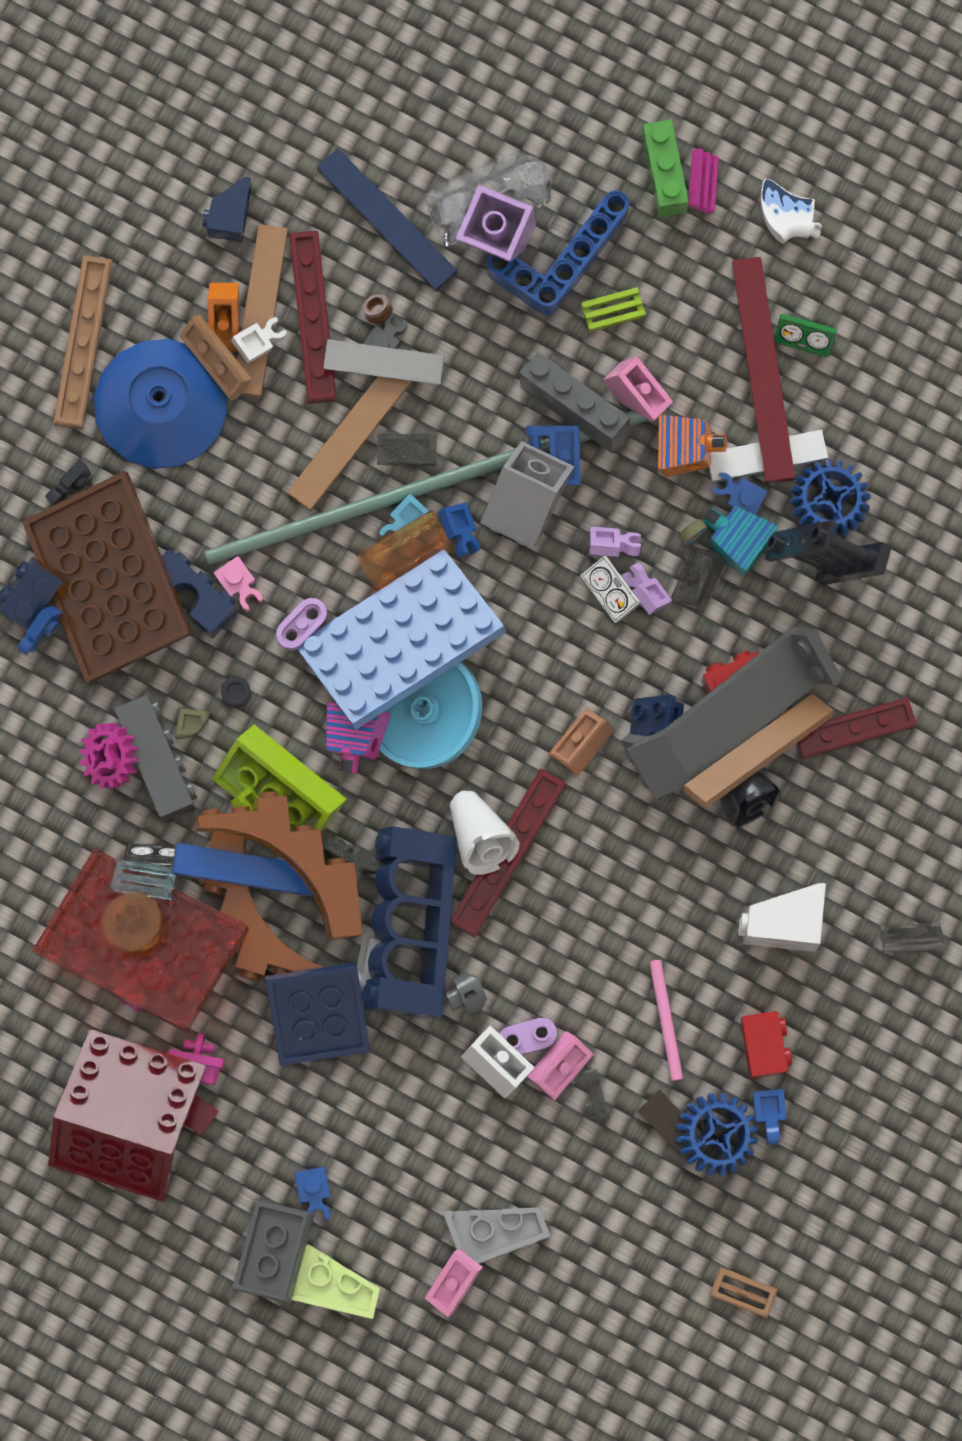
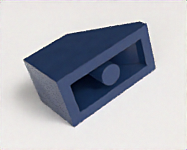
[202,177,252,242]

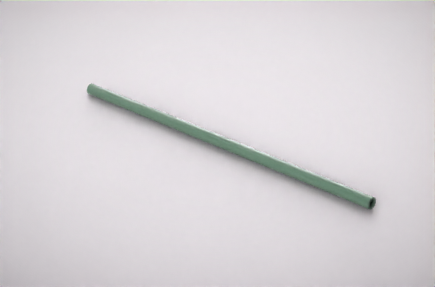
[204,410,649,565]

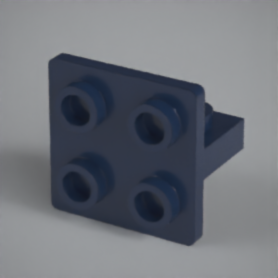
[630,694,684,736]

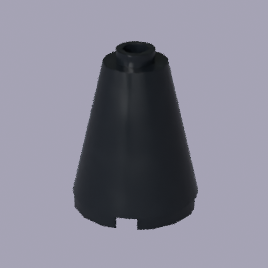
[719,771,781,827]

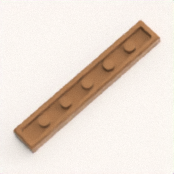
[237,224,288,398]
[53,255,113,430]
[287,376,413,512]
[684,693,834,809]

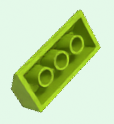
[212,724,346,834]

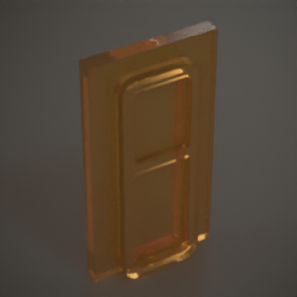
[356,510,454,592]

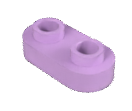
[276,598,327,651]
[499,1018,557,1055]

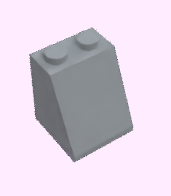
[480,441,574,549]

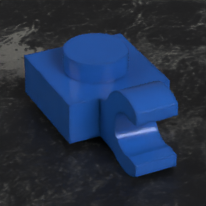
[752,1089,787,1145]

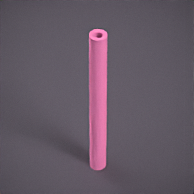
[649,960,683,1081]

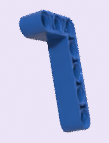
[487,190,629,315]

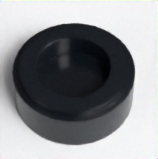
[221,676,251,708]

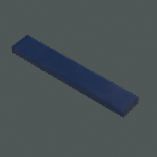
[317,148,457,292]

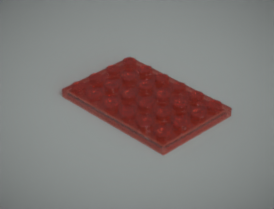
[32,848,249,1033]

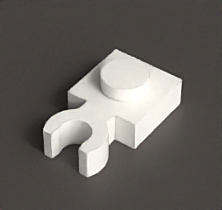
[231,317,287,365]

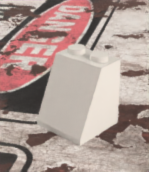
[738,883,826,952]

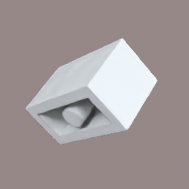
[461,1026,535,1098]

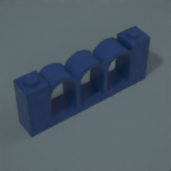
[362,826,457,1019]

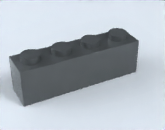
[519,352,631,454]
[114,695,197,822]

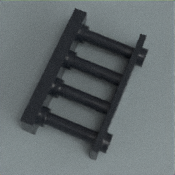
[765,520,892,585]

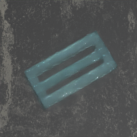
[111,859,177,900]

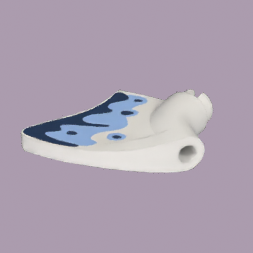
[761,179,822,244]

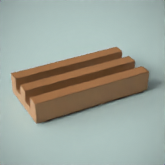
[709,1267,778,1319]

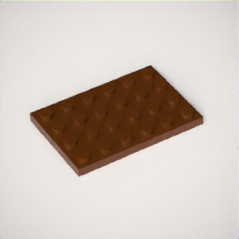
[22,471,193,684]

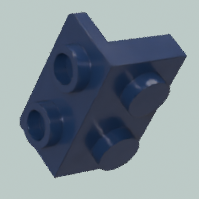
[0,557,63,630]

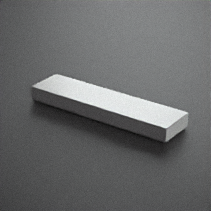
[709,430,828,483]

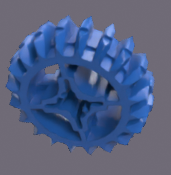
[790,459,871,537]
[676,1093,758,1176]

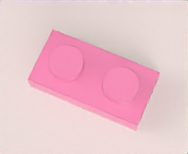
[425,1249,483,1317]

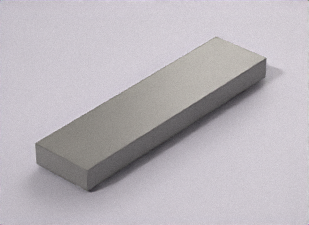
[323,339,445,385]

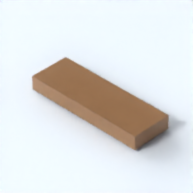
[179,314,252,400]

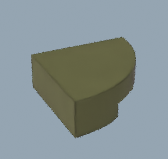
[175,708,210,739]

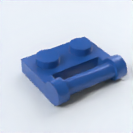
[526,425,580,485]

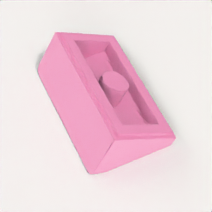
[527,1031,594,1100]

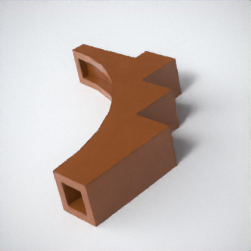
[194,791,363,940]
[198,812,323,982]

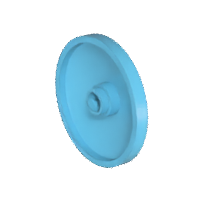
[379,662,482,769]

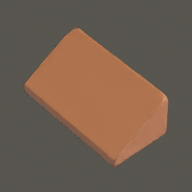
[549,708,613,776]

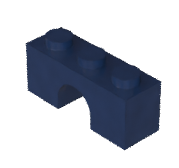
[162,549,237,639]

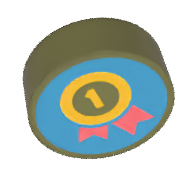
[678,519,708,546]

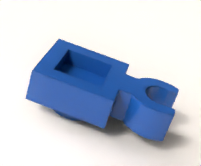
[711,472,767,514]
[438,502,480,558]
[17,605,63,655]
[295,1167,331,1223]

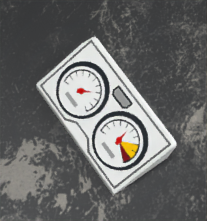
[580,556,640,623]

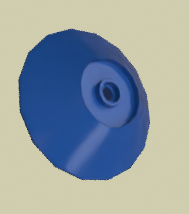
[94,339,228,469]

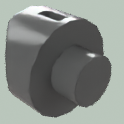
[445,972,487,1015]

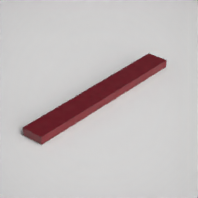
[732,257,795,484]

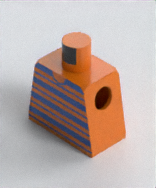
[658,415,727,477]

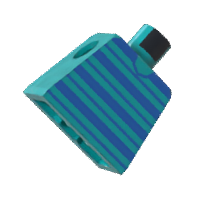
[703,506,778,578]

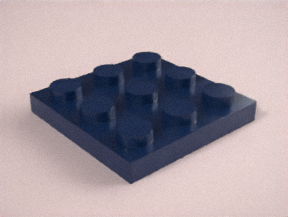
[266,962,370,1066]

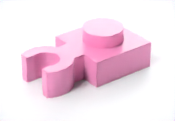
[214,556,263,612]

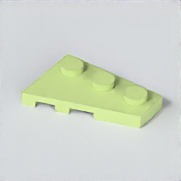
[292,1244,380,1319]

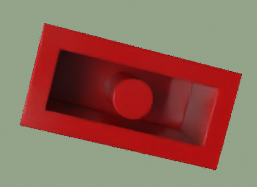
[740,1011,792,1080]

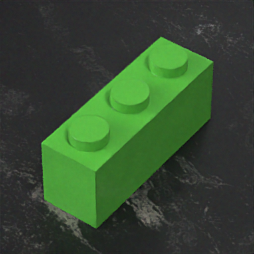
[642,119,689,218]

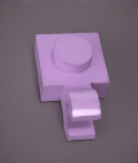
[621,563,672,615]

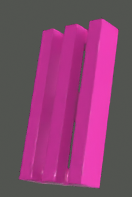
[688,148,719,214]

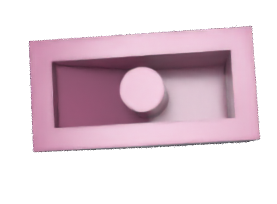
[602,357,673,421]

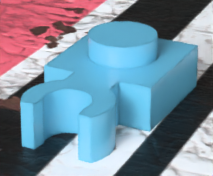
[379,493,431,547]

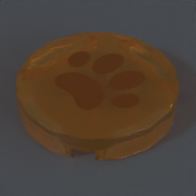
[102,892,163,953]

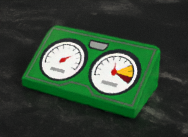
[774,314,837,357]

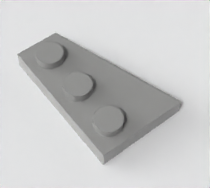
[442,1207,550,1264]

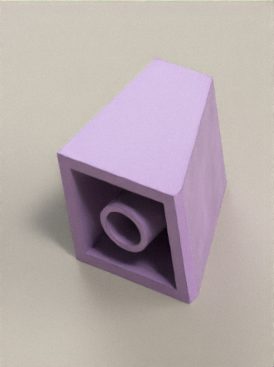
[455,185,536,262]

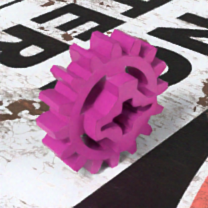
[79,723,139,788]

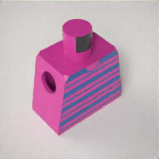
[326,702,391,774]

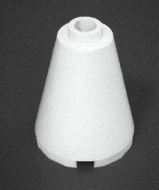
[450,791,520,875]

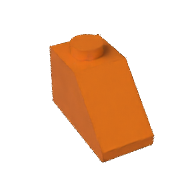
[207,283,240,351]

